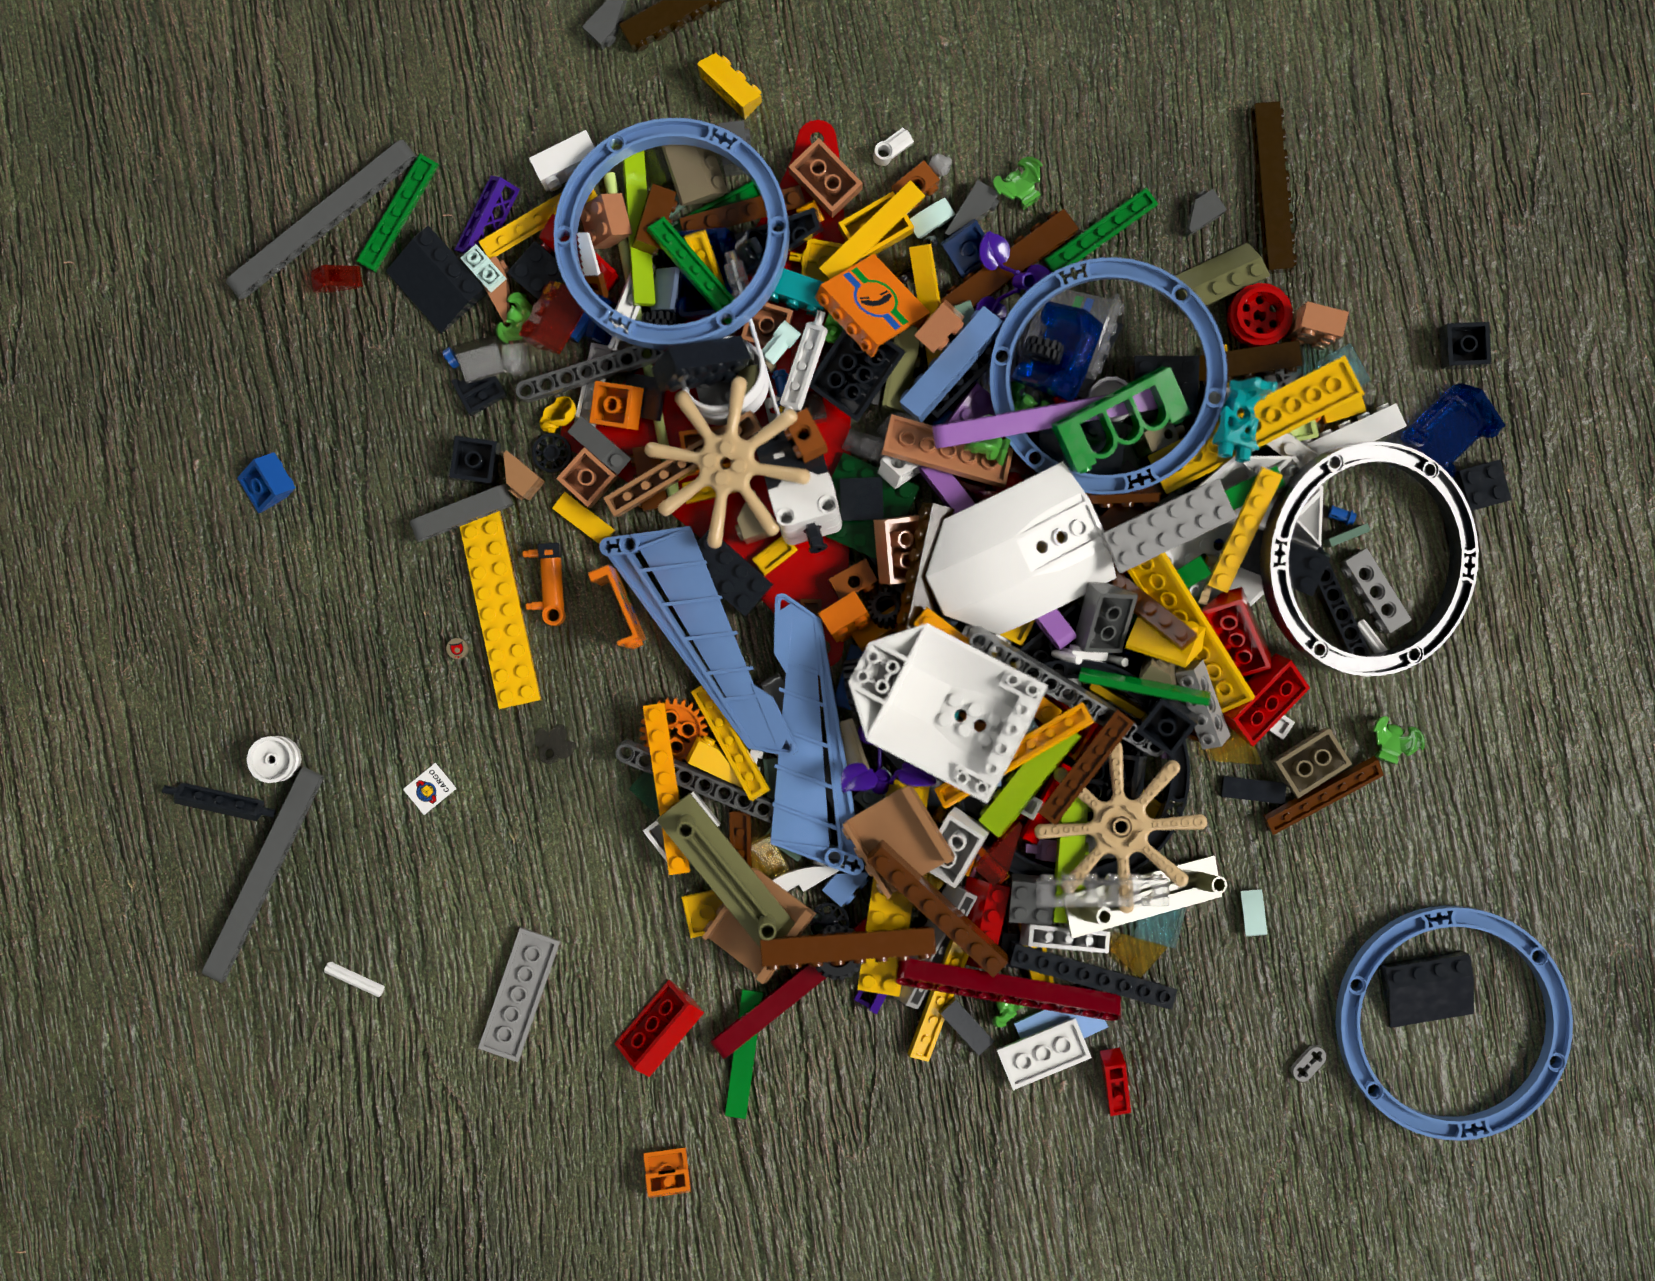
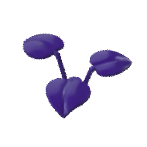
[975,231,1052,322]
[841,724,937,795]

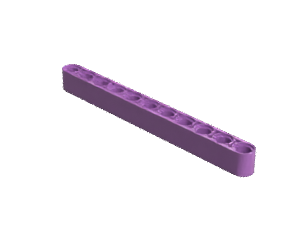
[932,388,1158,448]
[918,466,1077,650]

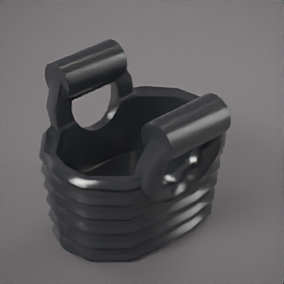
[735,228,776,274]

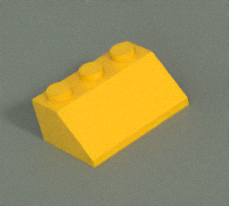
[697,53,762,120]
[1125,616,1206,667]

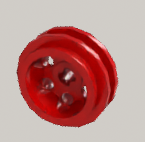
[1227,283,1293,348]

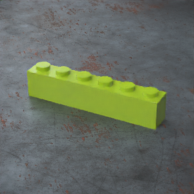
[978,733,1082,837]
[1052,797,1092,923]

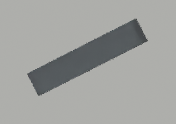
[410,484,514,542]

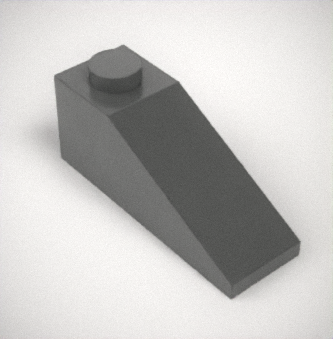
[582,0,627,50]
[944,180,1000,239]
[567,416,631,475]

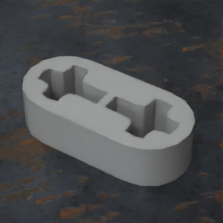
[1291,1045,1326,1082]

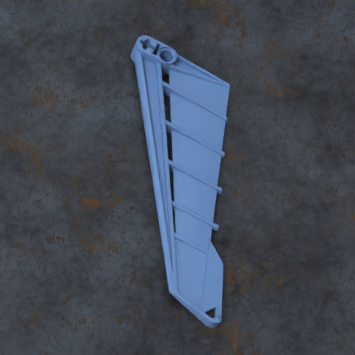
[599,526,798,756]
[771,593,864,875]

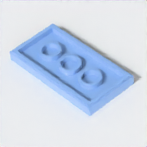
[1014,988,1108,1039]

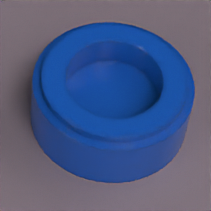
[442,347,461,369]

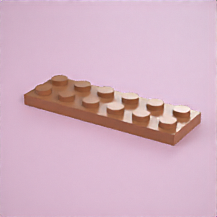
[881,414,1013,488]

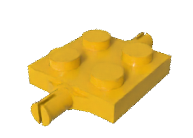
[789,238,843,282]

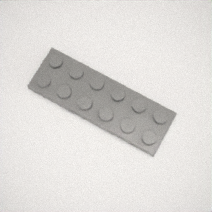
[1102,478,1236,573]
[478,927,561,1062]

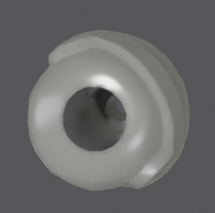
[929,153,952,177]

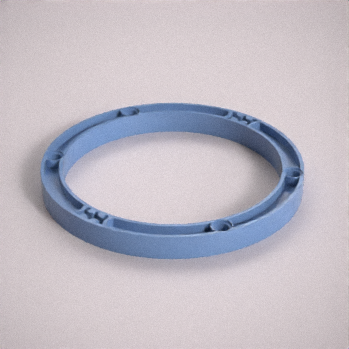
[554,118,789,350]
[990,258,1227,494]
[1336,905,1573,1141]

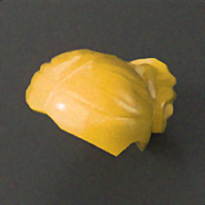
[539,396,576,433]

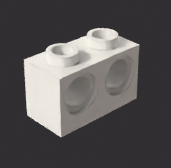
[878,455,921,489]

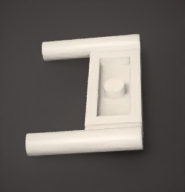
[1051,644,1129,667]

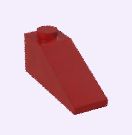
[1099,1047,1131,1116]

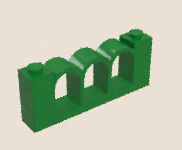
[1051,366,1190,474]

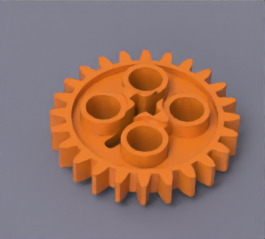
[639,697,708,761]

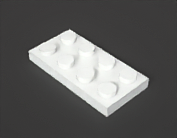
[996,1017,1092,1090]

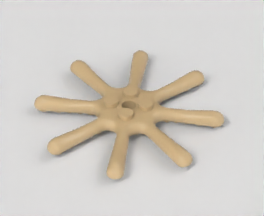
[645,377,810,549]
[1034,742,1207,913]

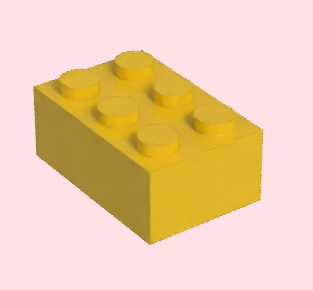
[838,191,914,263]

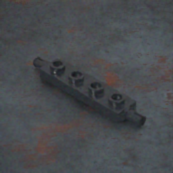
[162,783,276,822]

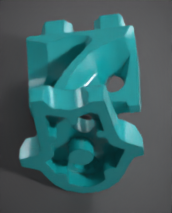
[1212,377,1277,463]

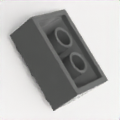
[1073,582,1138,653]

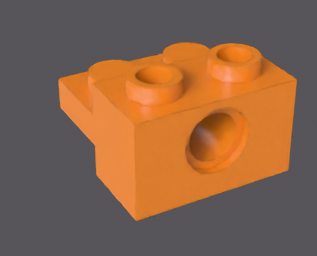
[643,1147,691,1198]

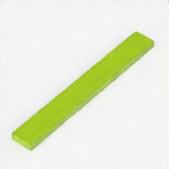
[623,150,655,306]

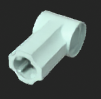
[762,321,801,365]

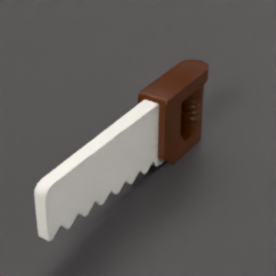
[576,232,608,299]

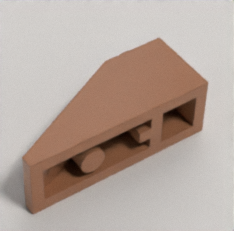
[482,256,511,327]

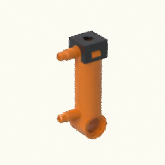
[523,543,566,626]

